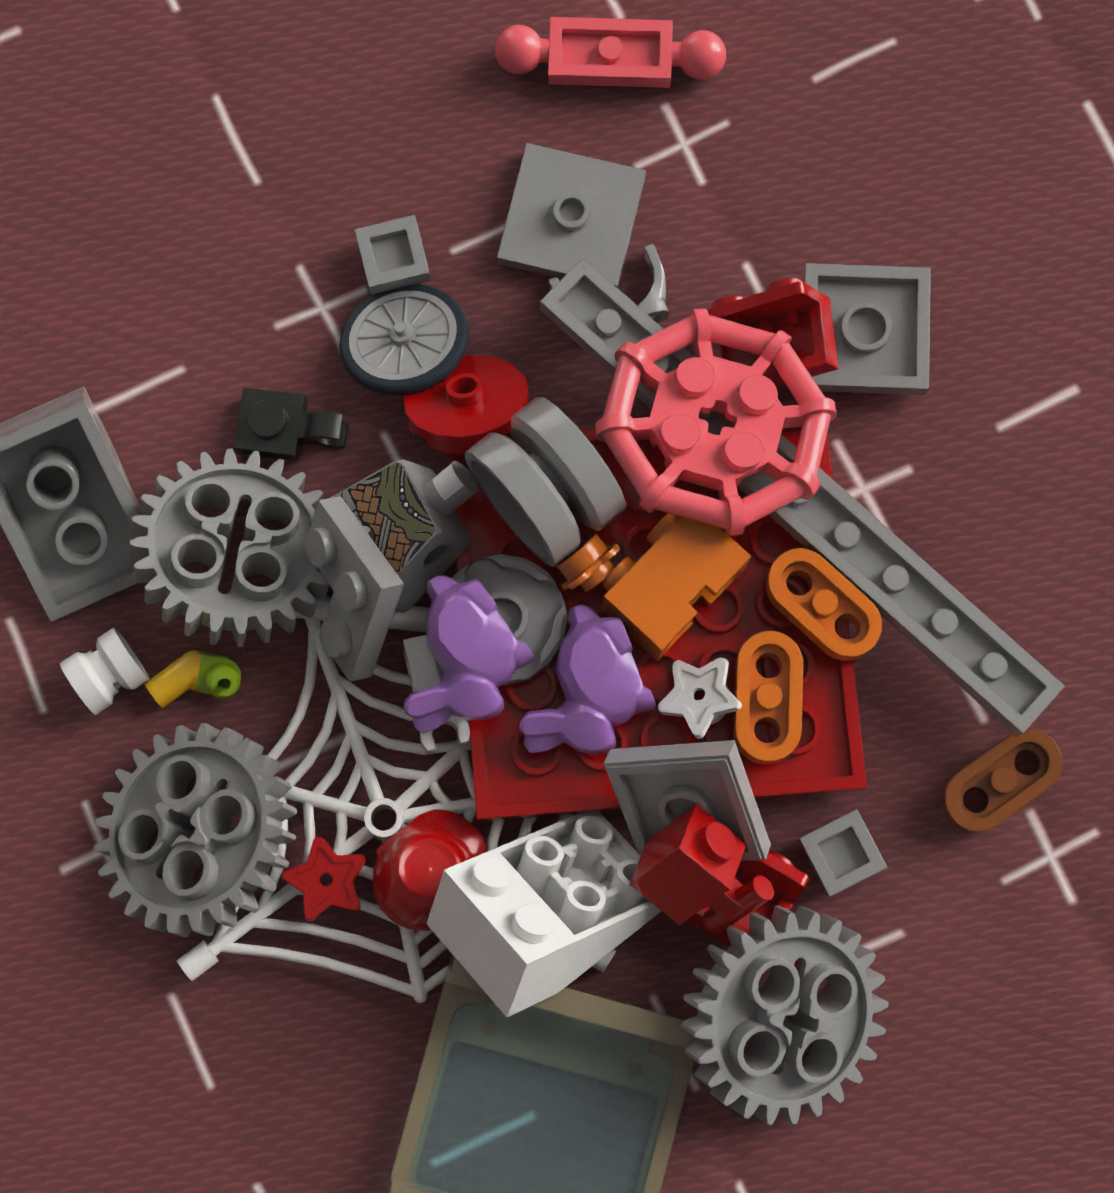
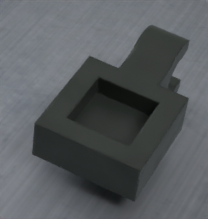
[233,387,349,461]

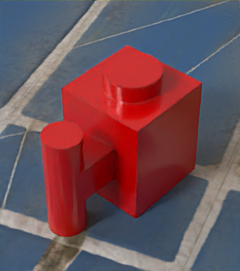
[629,803,774,935]

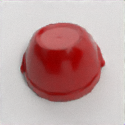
[373,809,487,932]

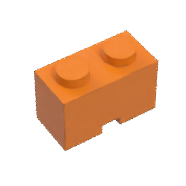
[601,513,751,661]

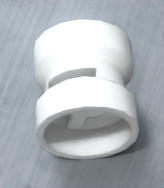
[60,627,150,715]

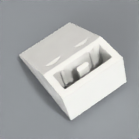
[426,812,661,1017]

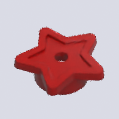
[282,836,366,922]

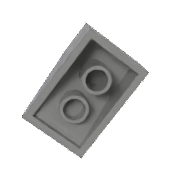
[0,386,143,622]

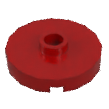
[403,355,530,454]

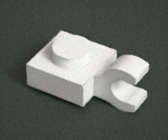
[403,635,470,754]

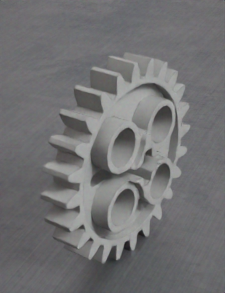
[130,449,330,647]
[94,723,297,938]
[681,906,888,1125]

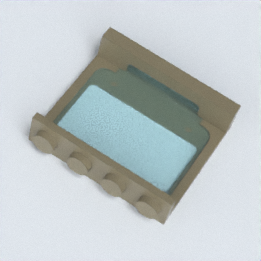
[386,956,699,1193]

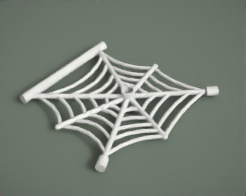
[177,596,616,1003]

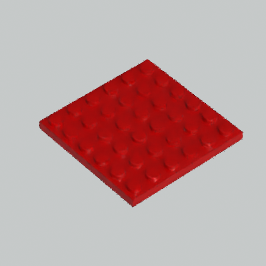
[448,427,867,822]

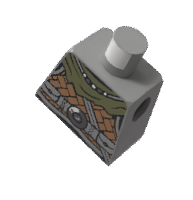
[330,459,478,613]

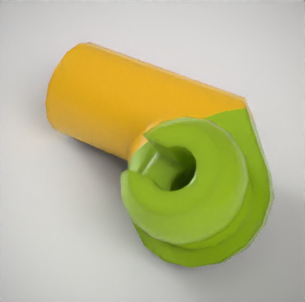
[144,650,241,708]

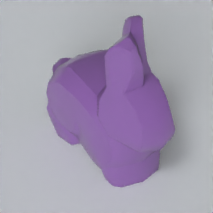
[403,575,535,734]
[519,605,656,755]

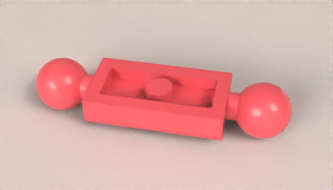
[495,17,726,88]

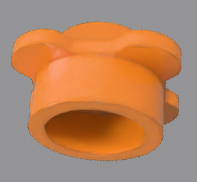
[556,533,620,592]

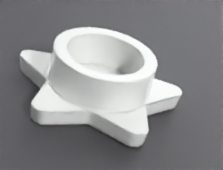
[658,658,742,739]

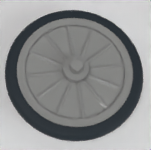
[339,284,469,395]

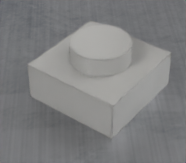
[355,215,431,295]
[797,809,888,898]

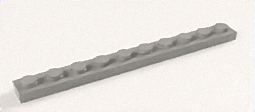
[539,258,1065,737]

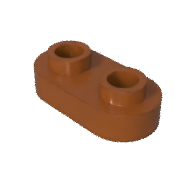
[941,729,1062,833]

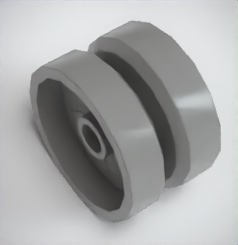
[465,397,627,567]

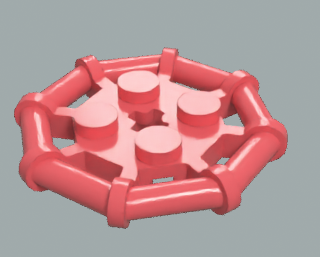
[595,308,837,536]

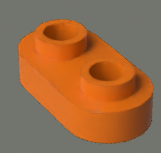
[766,548,882,661]
[733,631,803,764]

